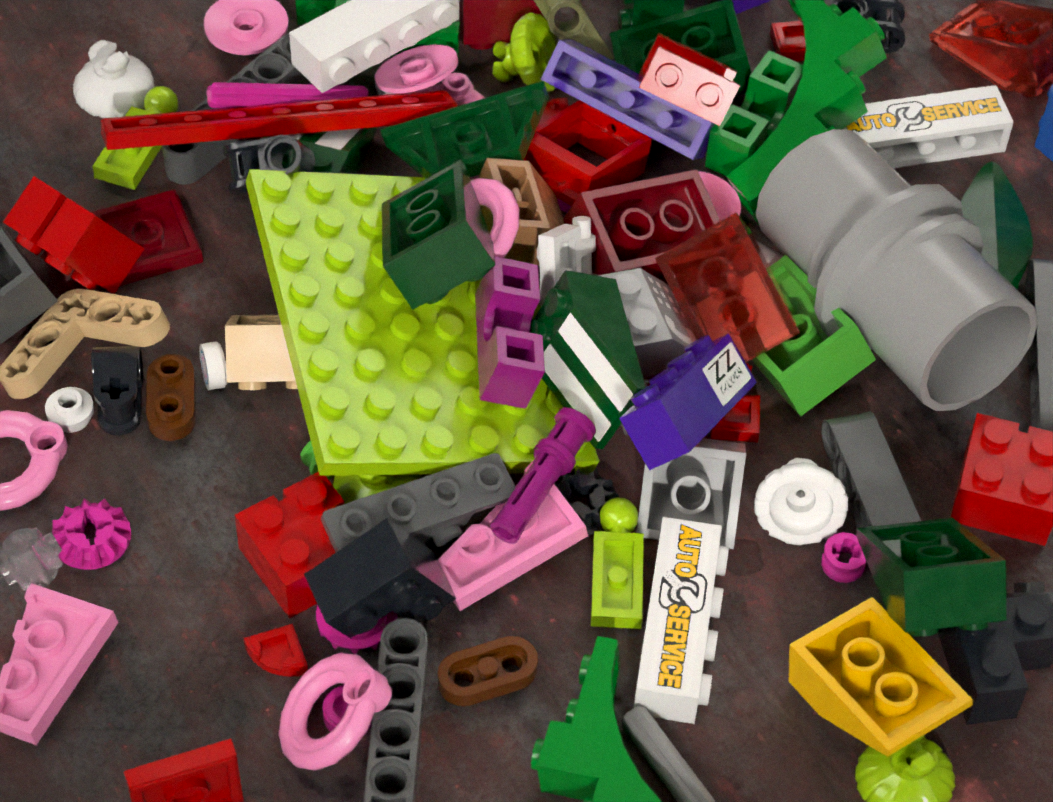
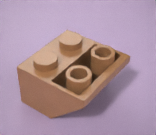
[478,158,564,266]

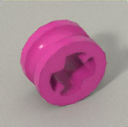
[821,532,867,583]

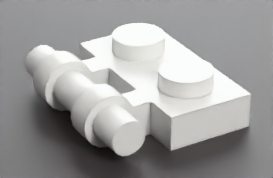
[537,216,597,307]

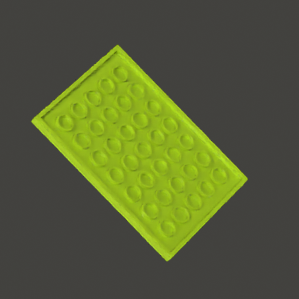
[245,169,599,476]

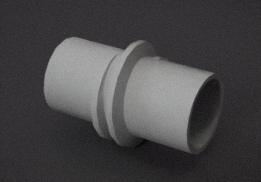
[756,129,1038,411]

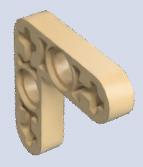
[0,289,170,399]

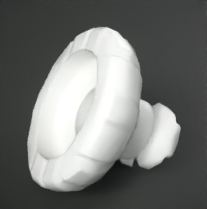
[73,40,154,118]
[754,458,848,546]

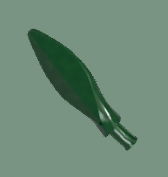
[961,161,1033,289]

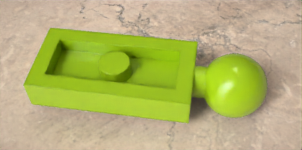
[92,86,179,190]
[591,497,644,629]

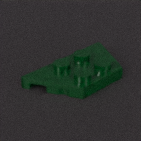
[380,81,549,179]

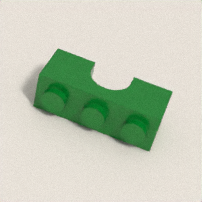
[705,51,804,176]

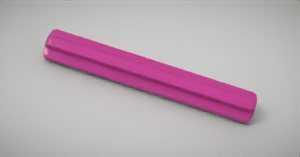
[206,82,368,108]

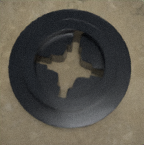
[554,465,619,536]

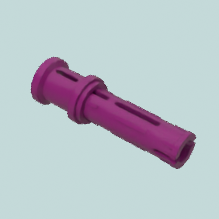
[490,407,596,544]

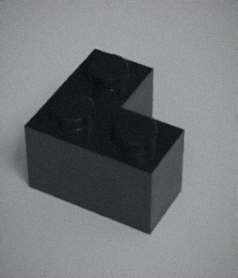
[304,518,456,638]
[939,593,1053,725]

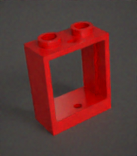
[524,100,652,206]

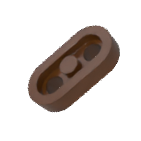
[146,354,196,441]
[438,636,538,706]

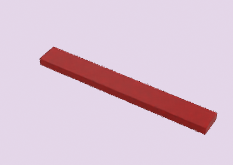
[100,90,458,150]

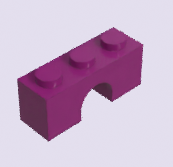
[475,256,545,409]

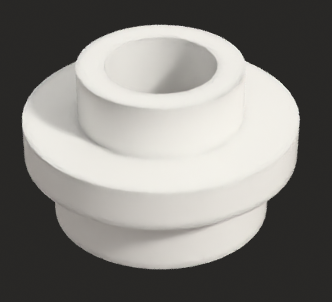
[45,387,94,433]

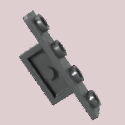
[321,453,516,552]

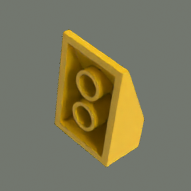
[789,597,973,757]

